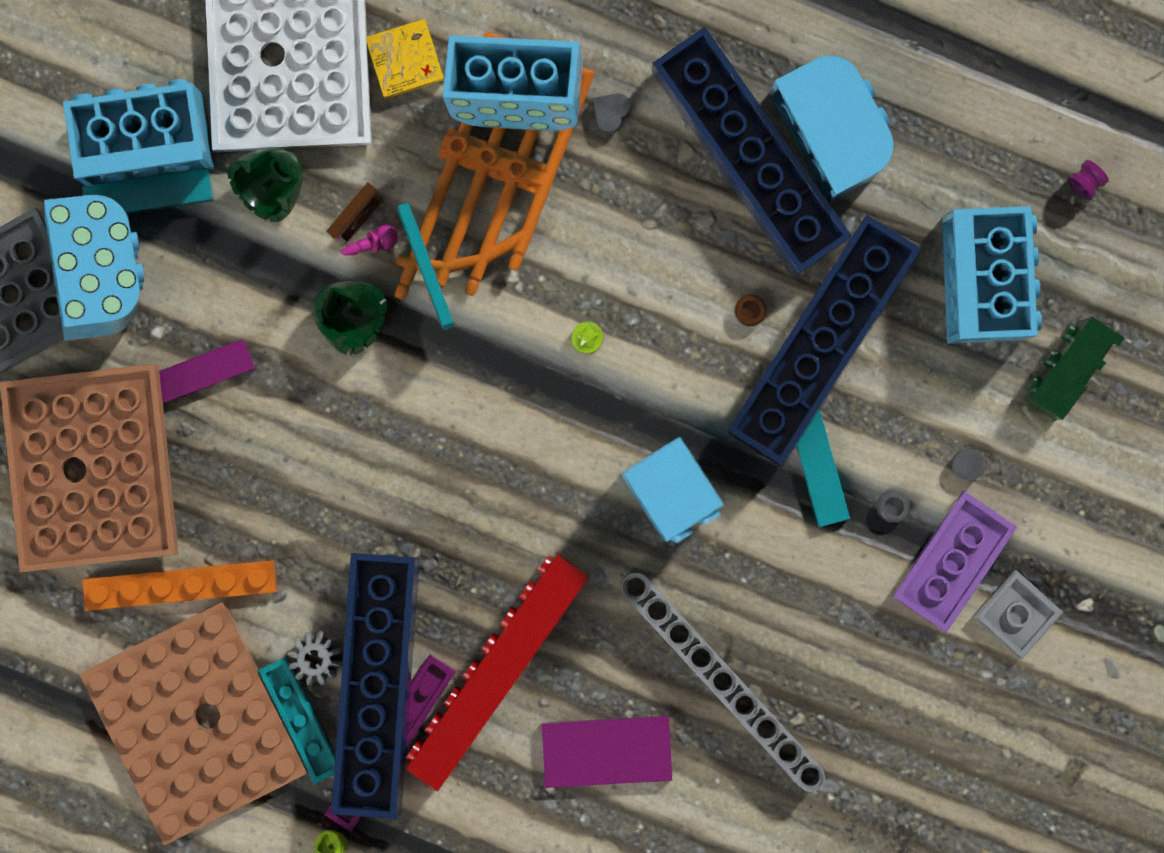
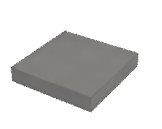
[972,569,1063,660]

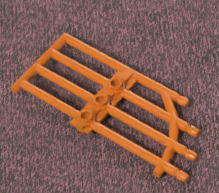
[395,31,595,302]

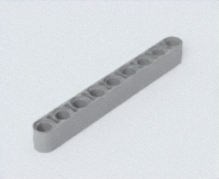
[621,571,825,792]

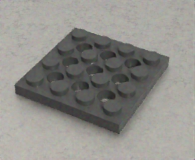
[0,208,64,374]

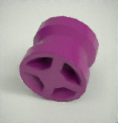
[1067,160,1109,200]

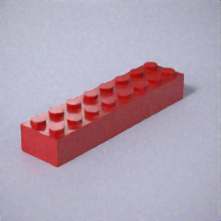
[406,553,589,792]

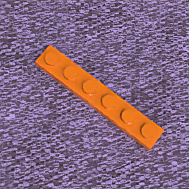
[82,560,277,611]

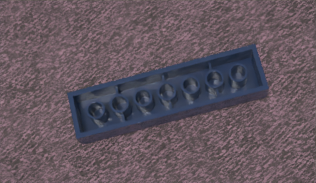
[651,27,852,277]
[727,215,922,468]
[331,553,420,819]

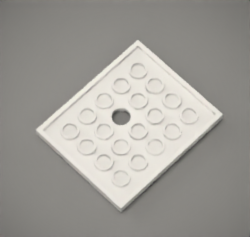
[206,0,372,152]

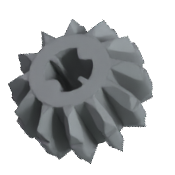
[288,631,343,686]

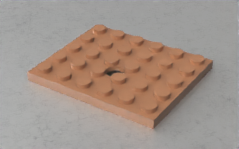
[0,364,179,572]
[79,601,307,846]

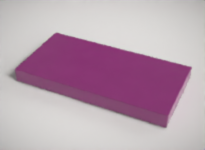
[542,715,673,788]

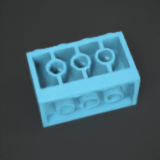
[63,79,215,186]
[941,206,1042,344]
[620,437,723,543]

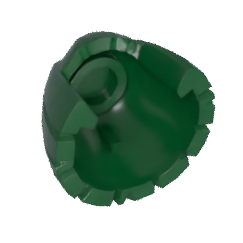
[227,148,303,222]
[312,281,387,355]

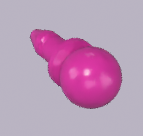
[341,225,398,256]

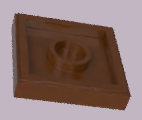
[326,182,383,246]

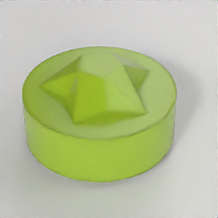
[572,322,603,354]
[314,830,348,853]

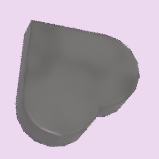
[592,93,631,133]

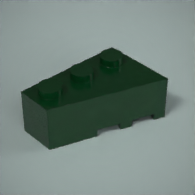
[1024,316,1125,421]

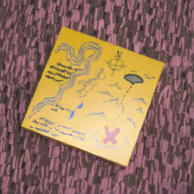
[366,19,444,99]

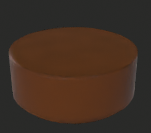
[734,294,767,327]

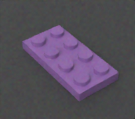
[892,491,1017,633]

